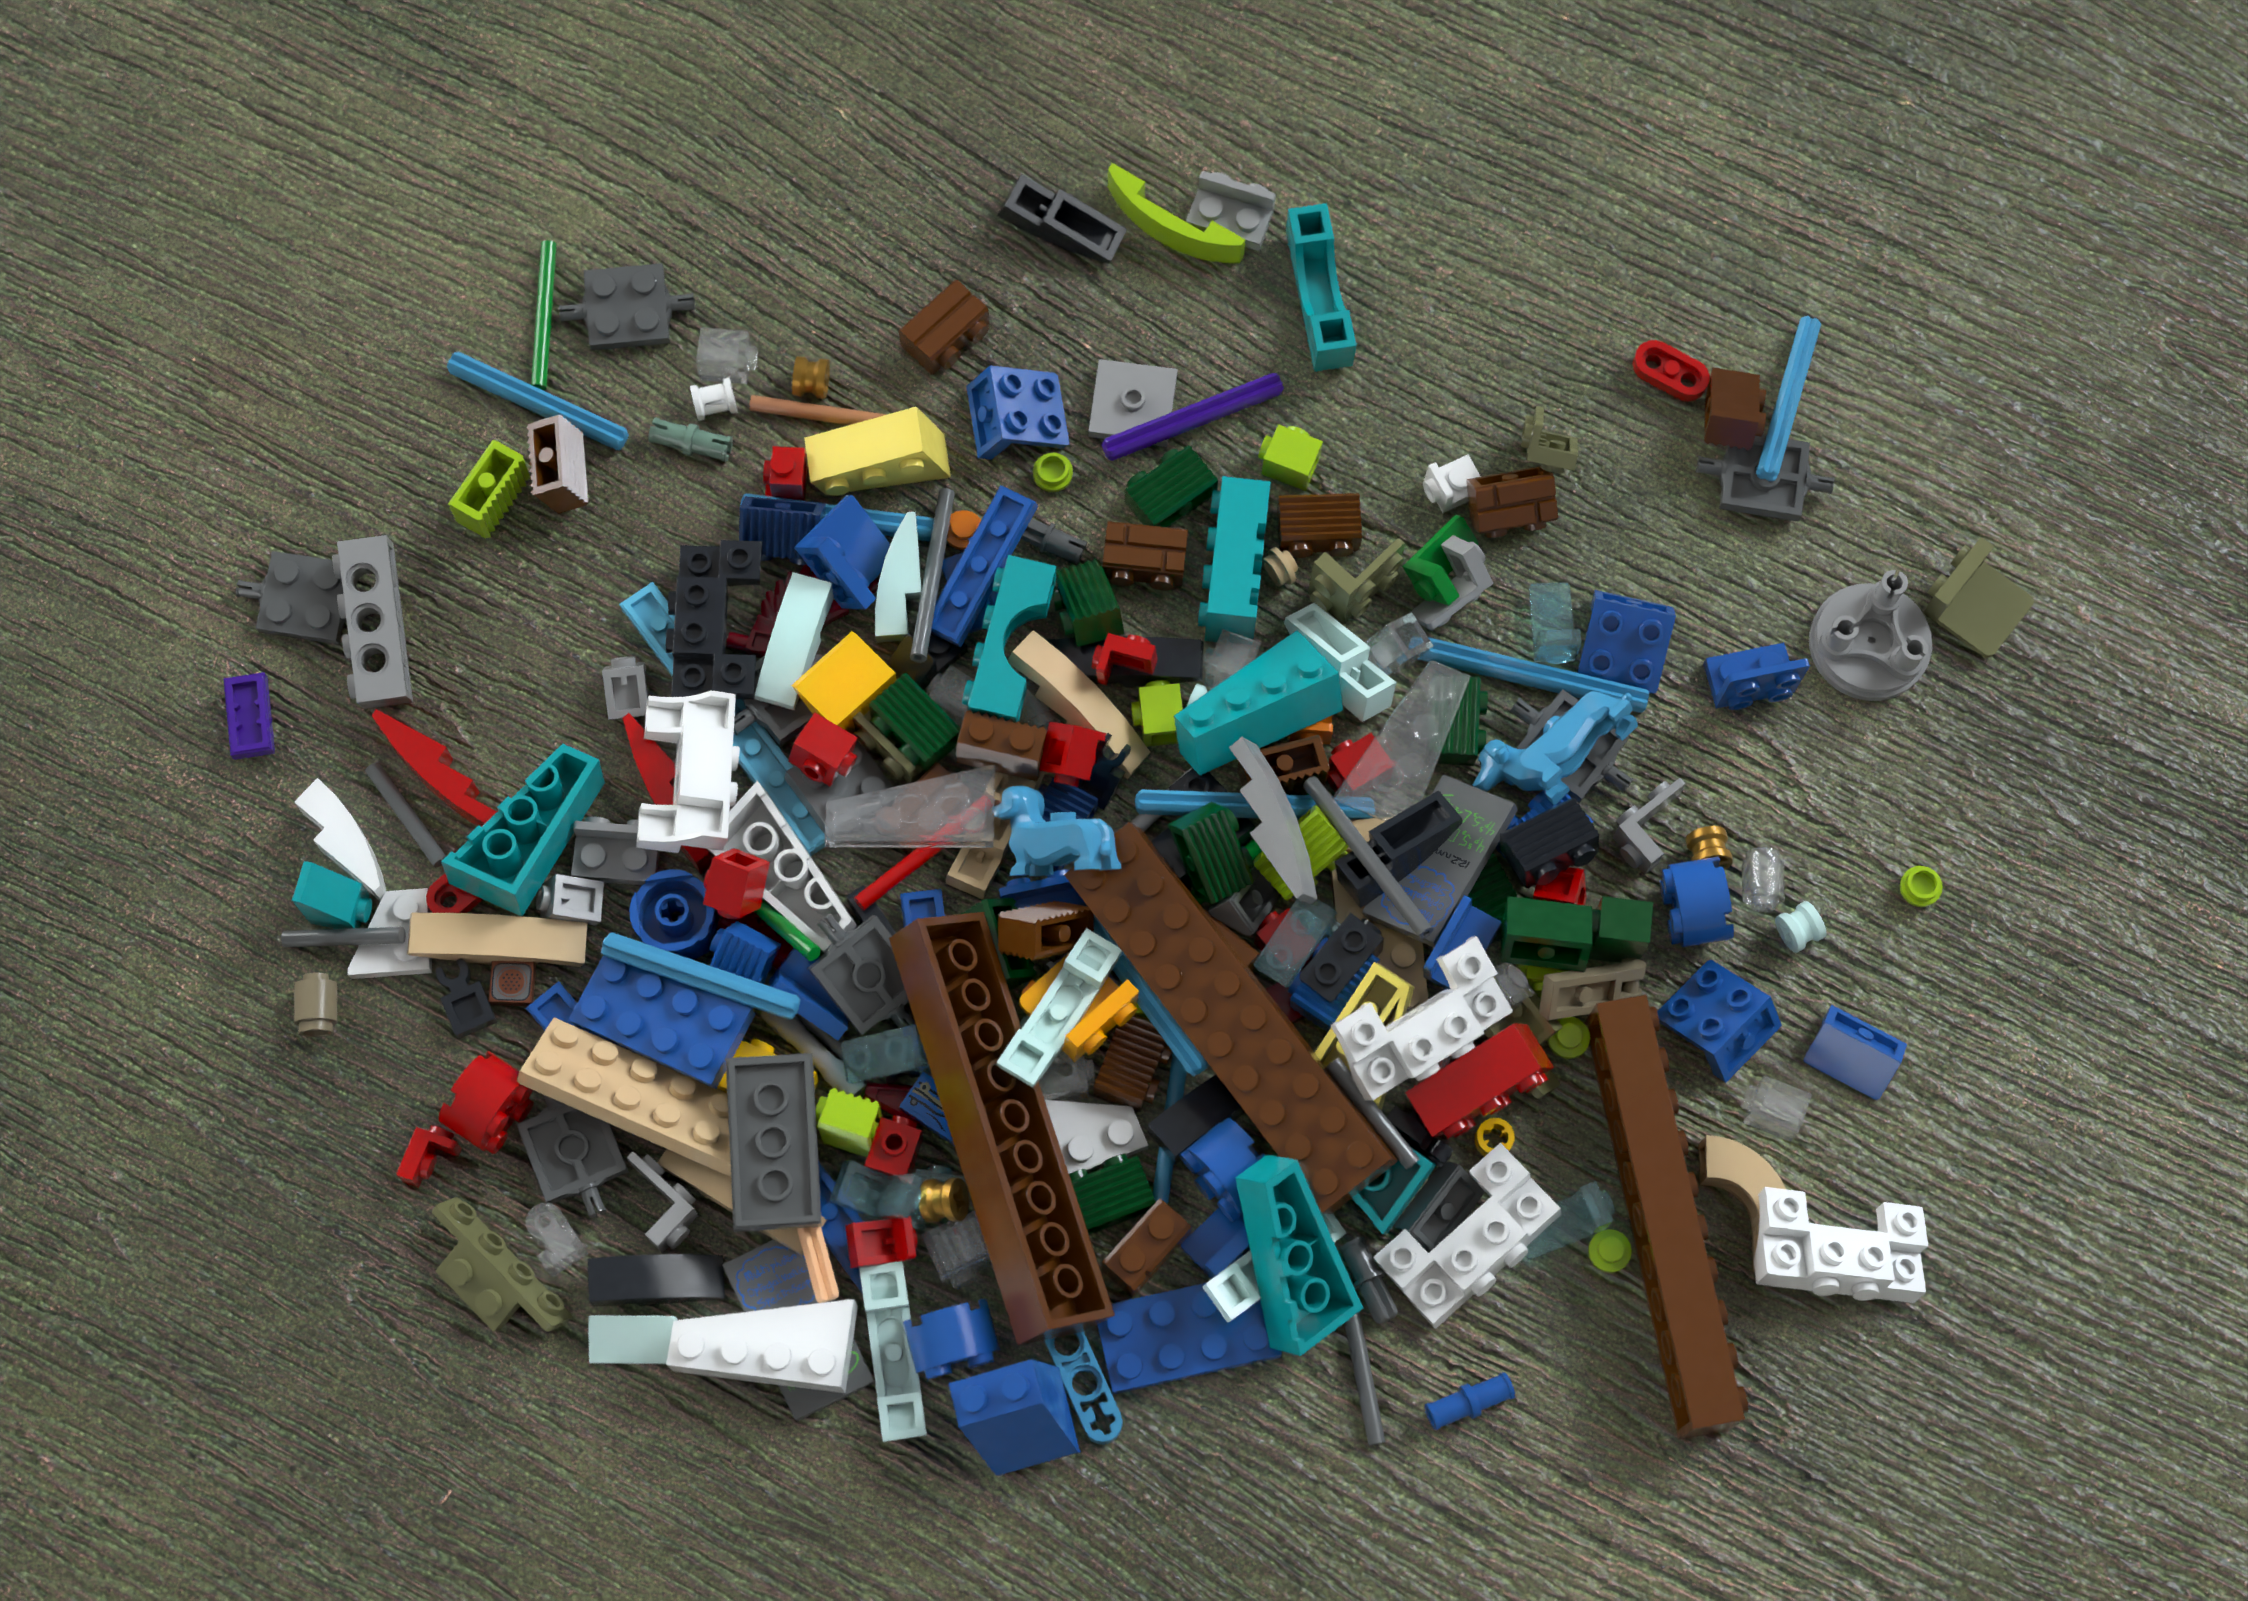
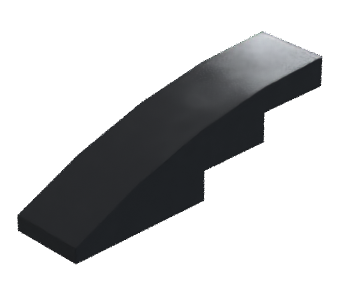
[1046,636,1204,688]

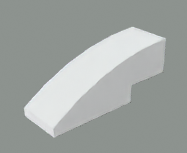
[295,778,386,901]

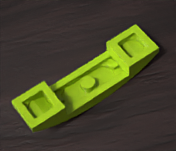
[1108,163,1246,263]

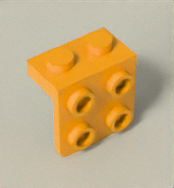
[1019,952,1139,1062]

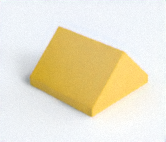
[791,631,896,734]

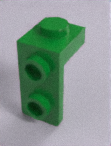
[1402,515,1478,606]

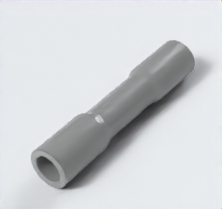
[760,1011,867,1097]

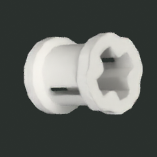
[690,377,738,421]

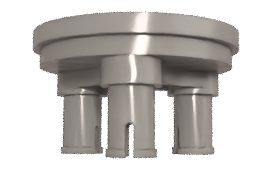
[1809,570,1932,701]

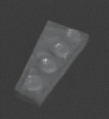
[1332,660,1471,821]
[825,765,995,848]

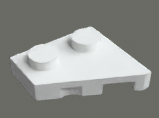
[348,888,432,979]
[1045,1100,1148,1173]

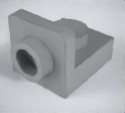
[602,656,648,720]
[536,874,604,926]

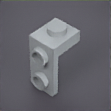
[1409,536,1493,630]
[1613,778,1686,875]
[627,1151,698,1253]

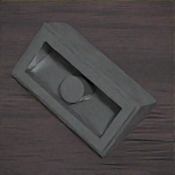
[1208,866,1281,937]
[1394,1161,1485,1253]

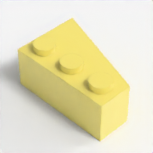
[804,407,951,496]
[1315,962,1414,1111]

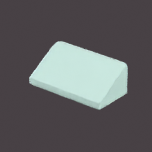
[588,1315,678,1364]

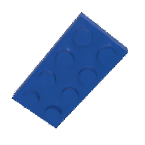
[568,956,756,1089]
[1097,1283,1282,1395]

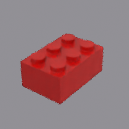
[1405,1023,1554,1139]

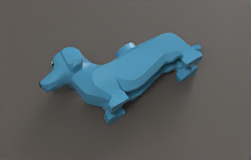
[1472,691,1638,806]
[992,786,1121,876]

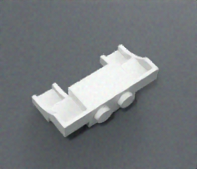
[636,691,740,853]
[1330,936,1513,1100]
[1373,1143,1562,1329]
[1754,1187,1928,1303]

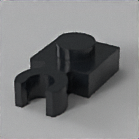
[1077,733,1131,810]
[436,958,497,1039]
[1387,1105,1453,1169]

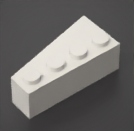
[706,781,858,953]
[666,1299,858,1393]

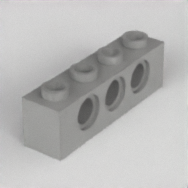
[332,535,413,709]

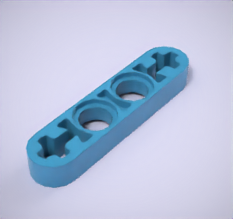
[1043,1332,1122,1445]

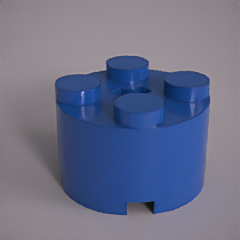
[1660,857,1734,947]
[629,869,719,960]
[1179,1118,1265,1222]
[902,1299,1000,1380]

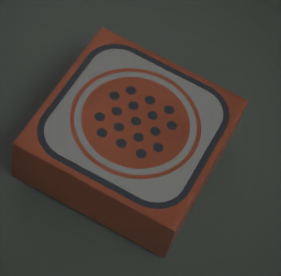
[489,961,536,1006]

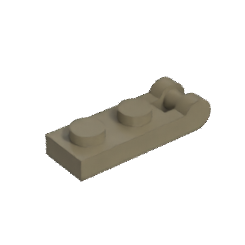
[1539,958,1646,1020]

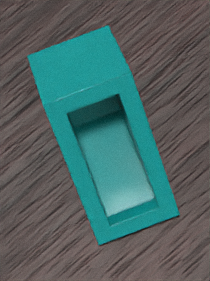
[292,861,372,929]

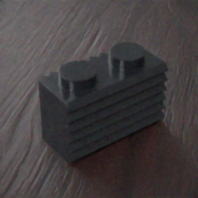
[1500,797,1599,889]

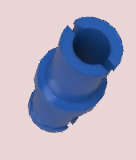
[1424,1372,1515,1430]

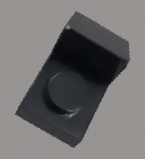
[886,633,968,690]

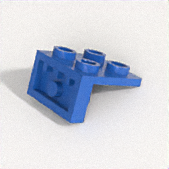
[966,365,1069,460]
[794,495,891,610]
[1577,590,1676,693]
[1703,643,1810,710]
[1657,960,1782,1083]

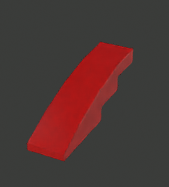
[372,709,497,827]
[623,713,712,874]

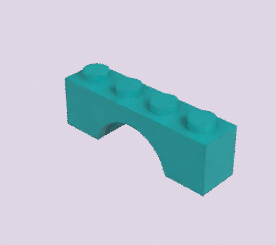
[1285,203,1357,372]
[962,555,1056,723]

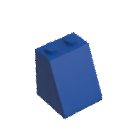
[949,1359,1080,1476]

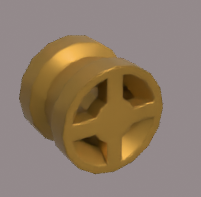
[792,356,830,399]
[1685,826,1733,870]
[919,1178,969,1223]

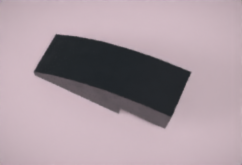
[997,174,1127,264]
[1335,790,1463,908]
[1148,1074,1245,1165]
[587,1254,725,1307]

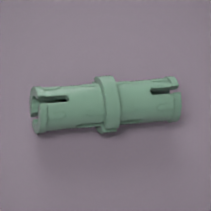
[648,417,733,462]

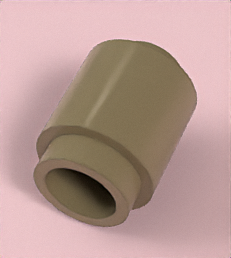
[294,973,337,1037]

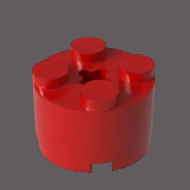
[438,1051,534,1154]

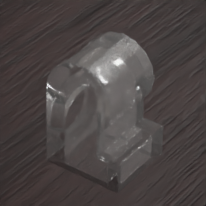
[526,1203,589,1278]

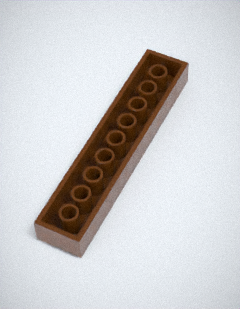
[1064,821,1398,1214]
[889,912,1115,1346]
[1584,995,1749,1440]

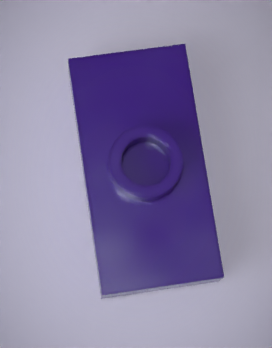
[223,672,275,760]

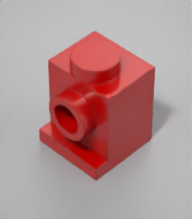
[763,446,808,501]
[1039,722,1106,787]

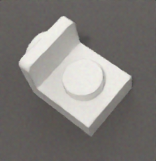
[1423,455,1481,513]

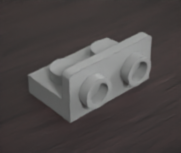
[1186,171,1276,251]
[571,817,660,885]

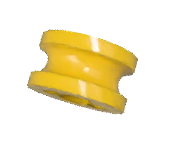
[1475,1118,1515,1157]

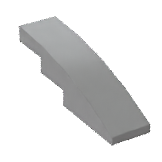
[1229,737,1317,904]

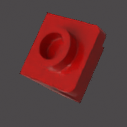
[1092,633,1158,685]
[845,1215,918,1269]

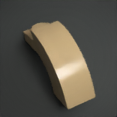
[1699,1135,1787,1272]

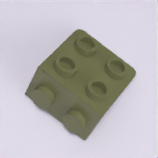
[1923,537,2034,658]
[1308,538,1405,625]

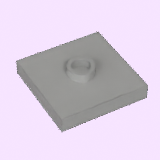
[1088,359,1178,447]

